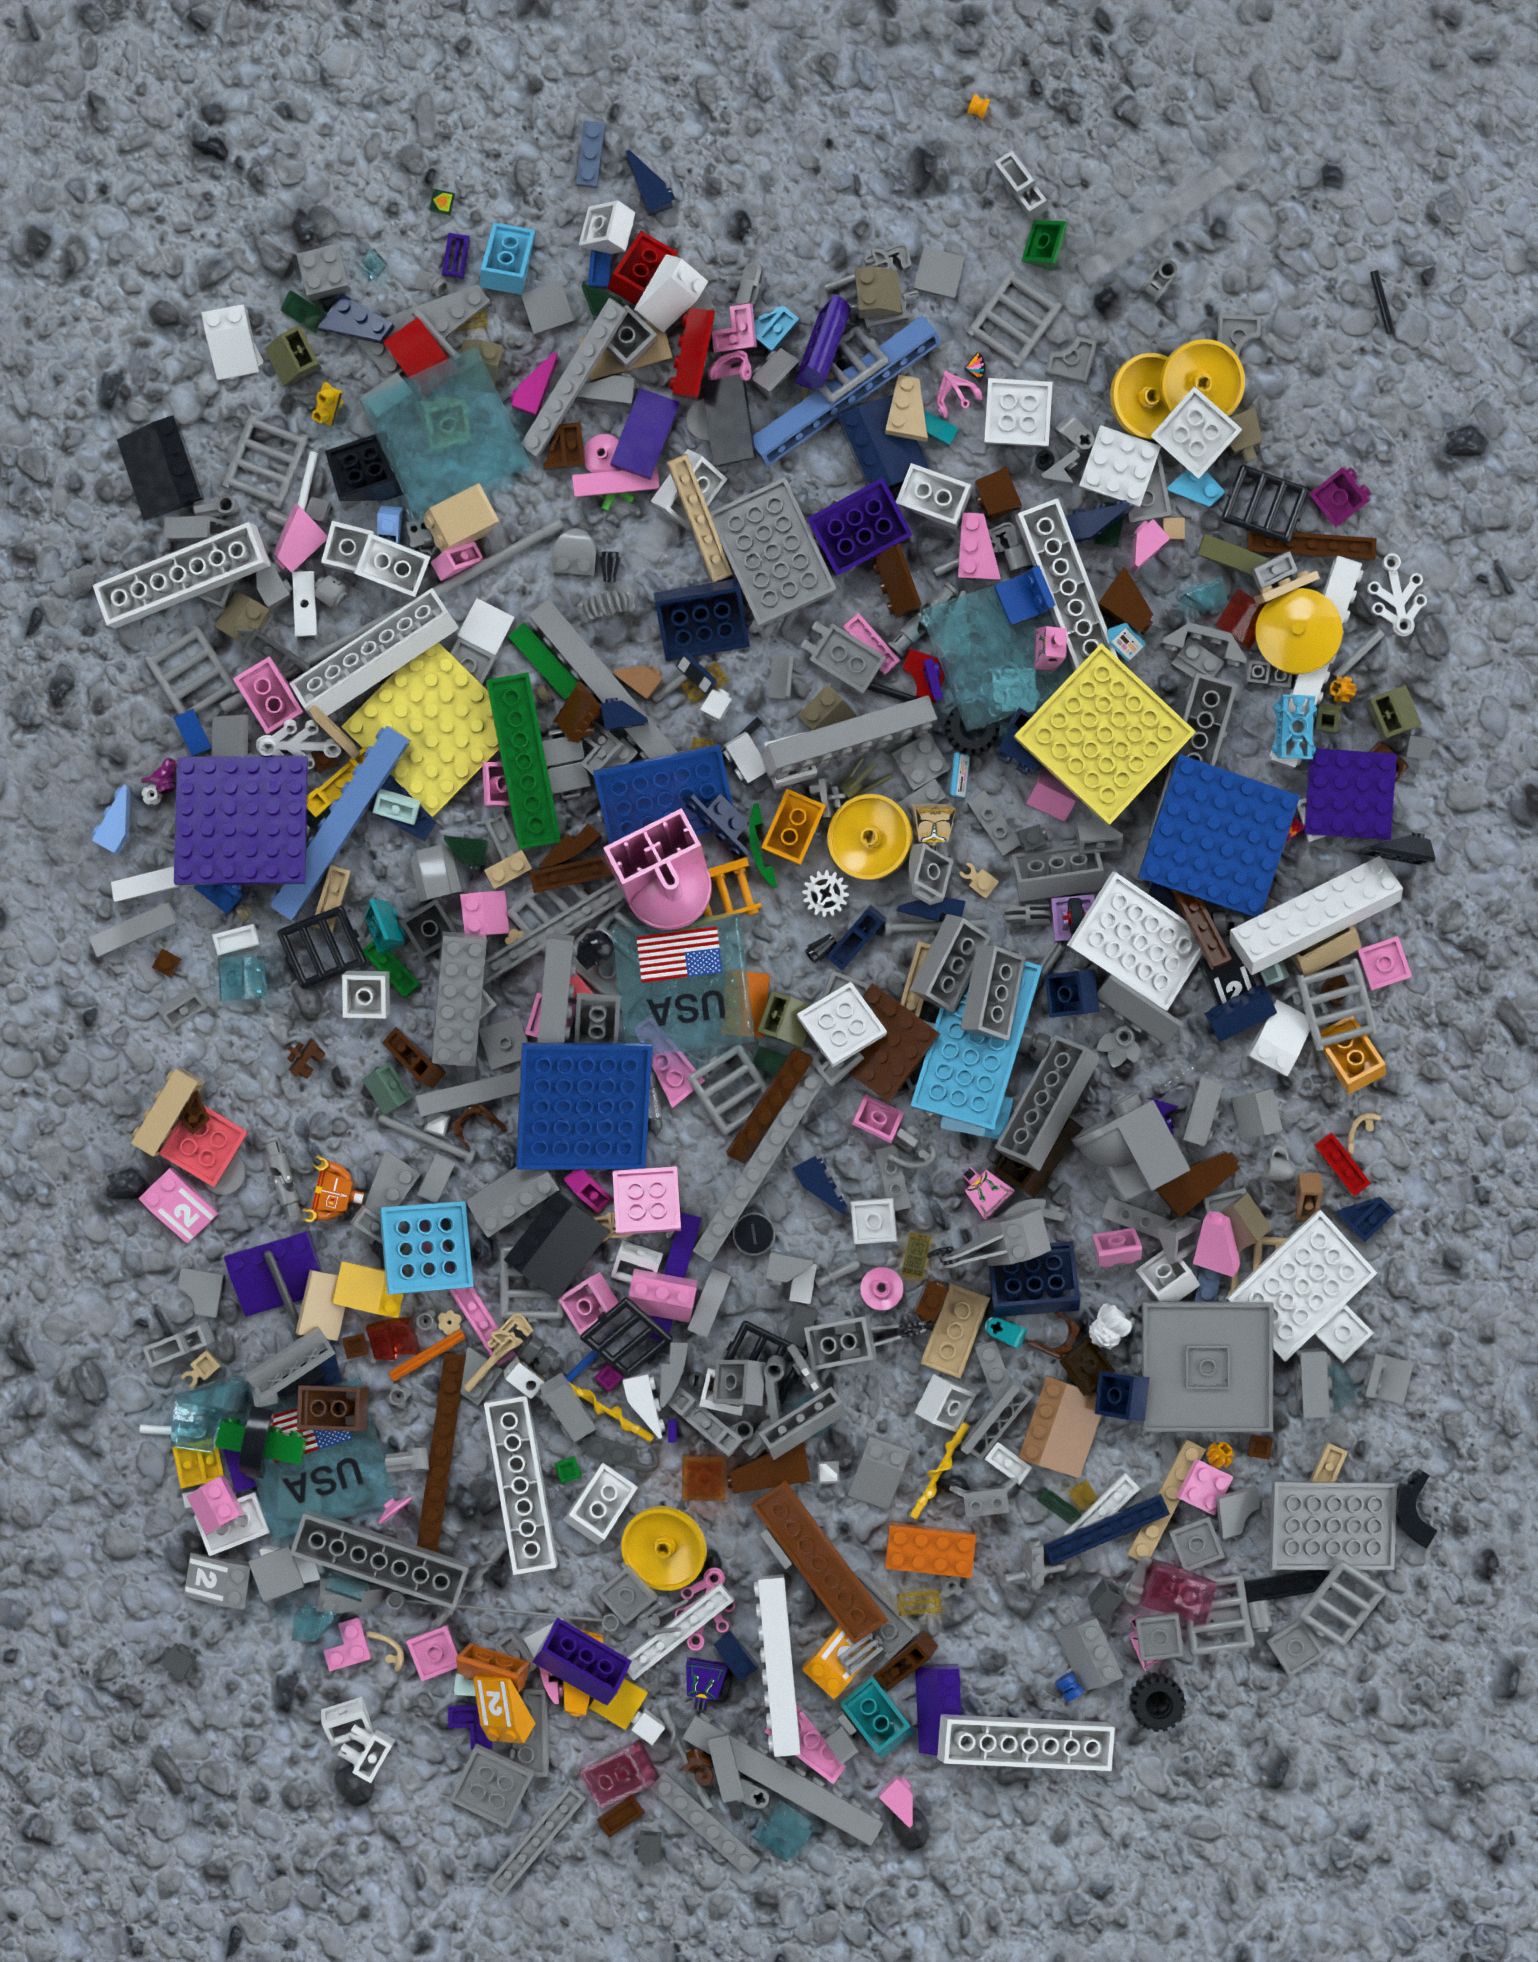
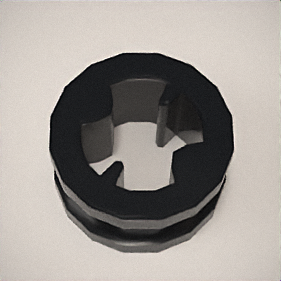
[1035,450,1055,471]

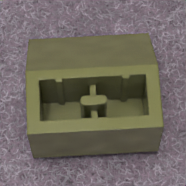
[264,325,322,387]
[1365,685,1422,741]
[758,991,811,1048]

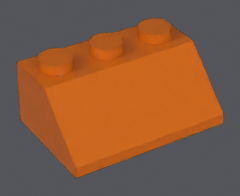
[721,969,770,1038]
[456,1643,531,1693]

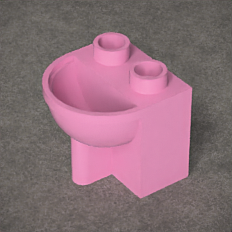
[603,808,712,930]

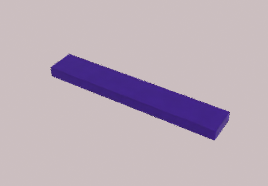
[649,1212,702,1340]

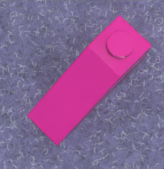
[510,352,559,417]

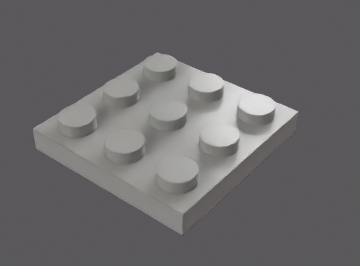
[449,1743,535,1829]

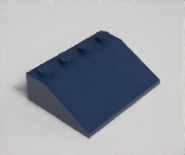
[838,394,930,490]
[654,578,750,661]
[988,1241,1080,1317]

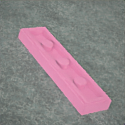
[572,467,660,498]

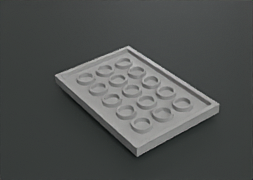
[709,477,838,627]
[1269,1481,1397,1570]

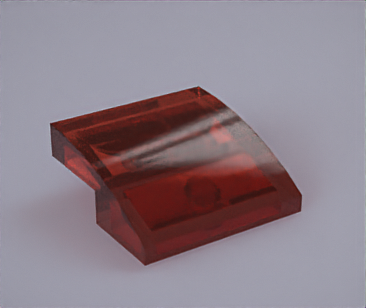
[1214,588,1264,649]
[366,1317,420,1360]

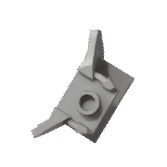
[949,1477,1019,1518]

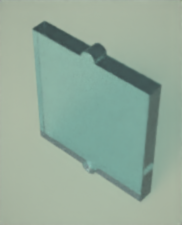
[1327,1361,1362,1412]
[325,1569,370,1602]

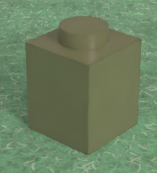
[1316,703,1342,733]

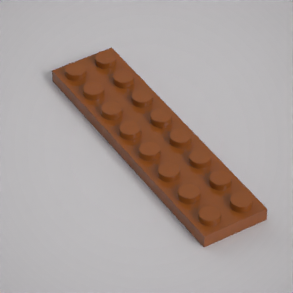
[751,1480,888,1644]

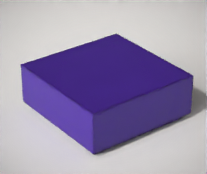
[668,1418,677,1443]

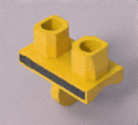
[311,382,344,427]

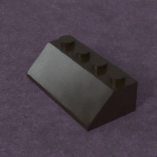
[993,1117,1083,1198]

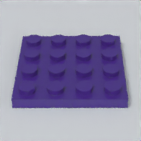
[1303,748,1397,840]

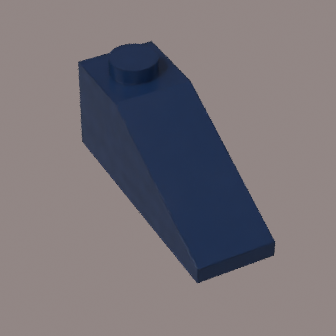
[625,150,675,216]

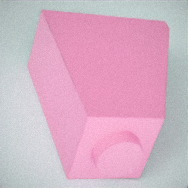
[273,503,328,573]
[1193,1211,1240,1277]

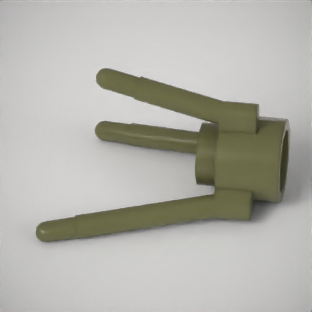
[840,757,893,799]

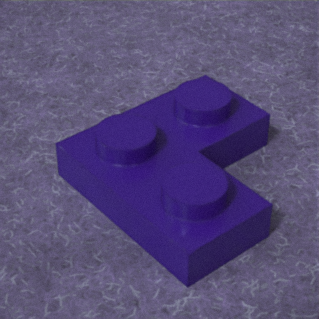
[448,1704,493,1750]

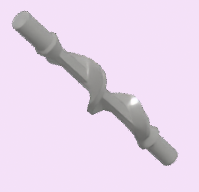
[434,1540,509,1627]
[659,1707,713,1810]

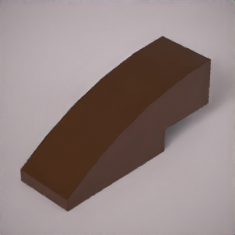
[539,823,602,869]

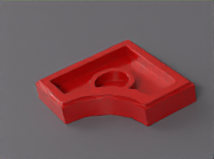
[903,648,950,703]

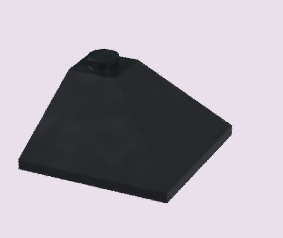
[325,431,406,501]
[1358,832,1435,866]

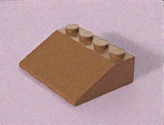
[1018,1375,1101,1478]

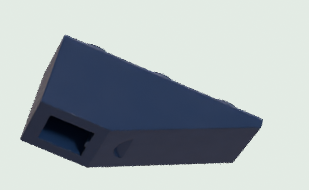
[1067,500,1134,543]
[793,1156,848,1214]

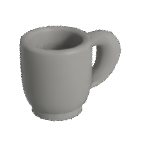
[1263,1145,1294,1182]

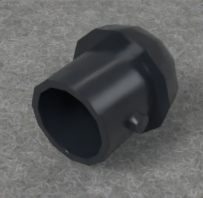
[575,931,614,970]

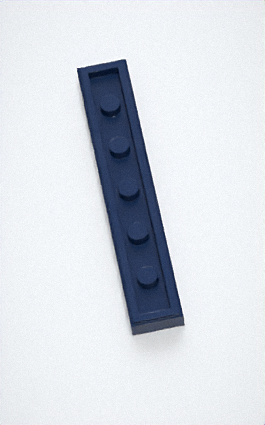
[1043,1493,1170,1566]

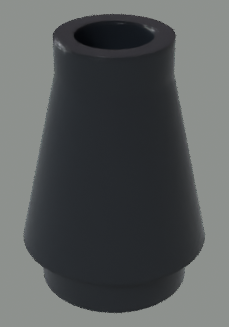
[600,551,621,582]
[804,933,837,963]

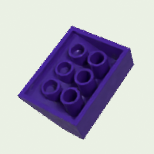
[806,477,913,576]
[224,1230,322,1317]

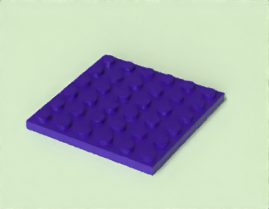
[174,756,308,885]

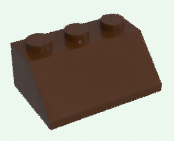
[872,544,922,619]

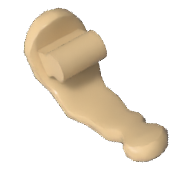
[1347,1113,1382,1156]
[366,1631,405,1672]

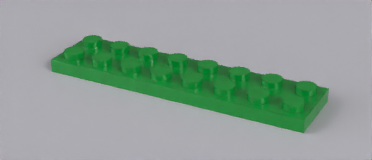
[486,672,561,850]

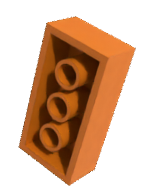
[884,1522,976,1578]

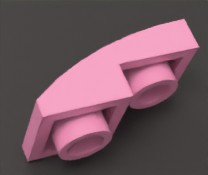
[539,1666,564,1704]

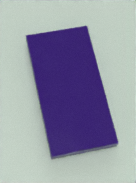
[610,388,680,480]

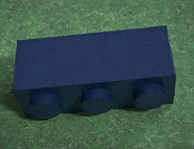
[1204,984,1277,1042]

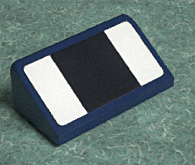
[676,652,717,694]

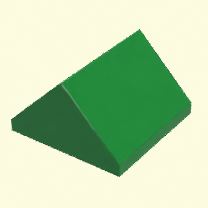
[1021,220,1068,271]

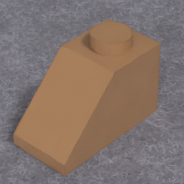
[613,665,663,701]
[1295,1173,1323,1221]

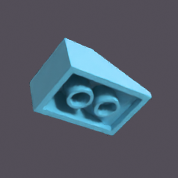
[480,222,535,295]
[940,1097,1013,1139]

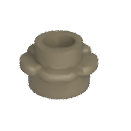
[534,684,553,705]
[235,902,254,923]

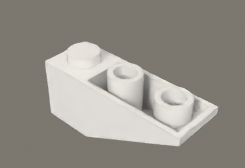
[623,1372,666,1439]

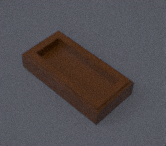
[597,1794,645,1838]

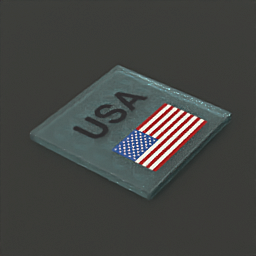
[612,913,756,1055]
[235,1377,397,1540]

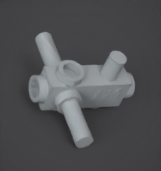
[1003,1537,1066,1589]

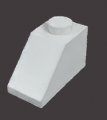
[700,689,732,724]

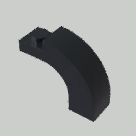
[239,1406,274,1479]
[1396,1468,1438,1549]

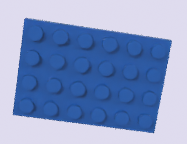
[593,744,733,844]

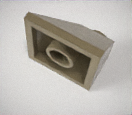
[453,340,505,392]

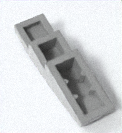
[89,903,178,957]

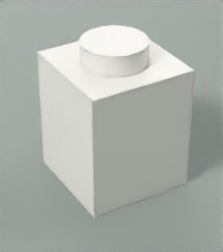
[631,1709,665,1745]

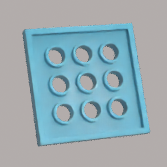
[379,1201,473,1295]

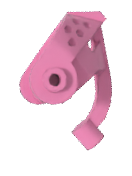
[708,350,752,384]
[936,370,983,419]

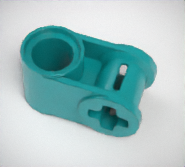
[984,1317,1028,1349]

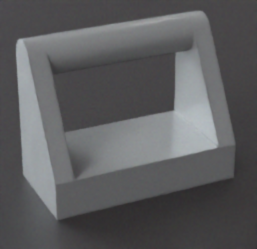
[1158,1215,1202,1264]

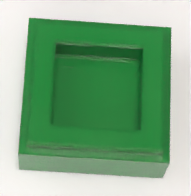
[554,1455,582,1484]

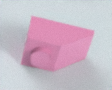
[431,542,484,581]
[878,1774,913,1828]

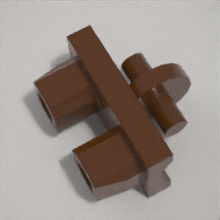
[287,1038,325,1079]
[683,1748,714,1786]

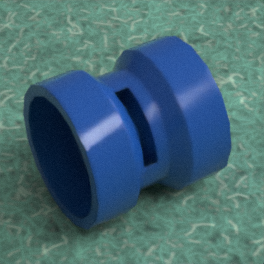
[1054,1672,1084,1702]

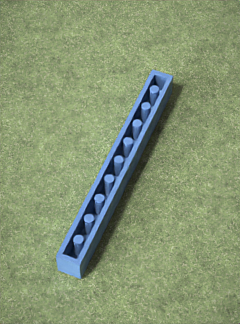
[753,315,941,467]
[270,726,411,920]

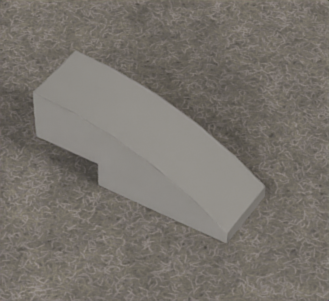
[994,151,1049,220]
[687,1268,732,1338]
[143,1321,215,1368]
[660,1341,688,1407]

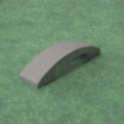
[667,1387,743,1457]

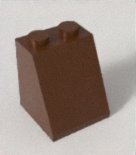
[1098,567,1154,635]

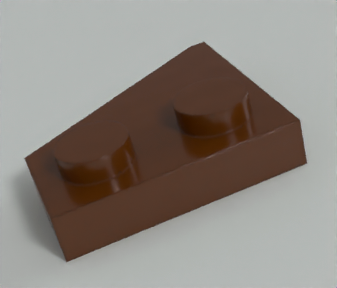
[543,422,585,470]

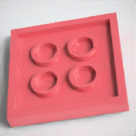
[159,1105,249,1187]

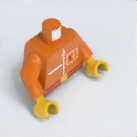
[301,1156,365,1222]

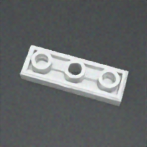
[292,571,318,637]

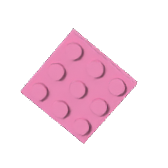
[613,1167,681,1235]

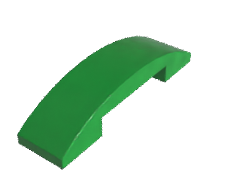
[749,803,777,888]

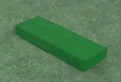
[362,941,421,999]

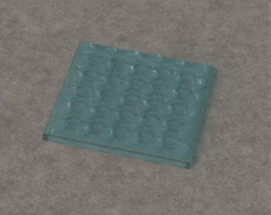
[359,346,531,519]
[920,585,1074,732]

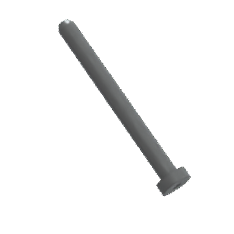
[264,1250,304,1338]

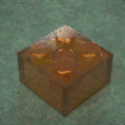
[682,1454,726,1501]

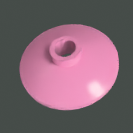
[584,434,619,473]
[860,1267,903,1310]
[377,1497,413,1526]

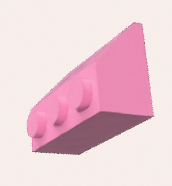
[626,1269,698,1323]

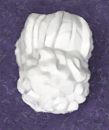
[1089,1303,1135,1350]

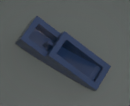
[896,898,966,922]
[826,905,887,971]

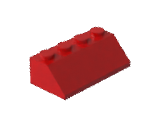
[669,308,715,401]

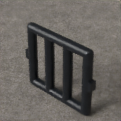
[1221,465,1308,544]
[277,906,367,989]
[580,1297,673,1378]
[724,1321,808,1404]

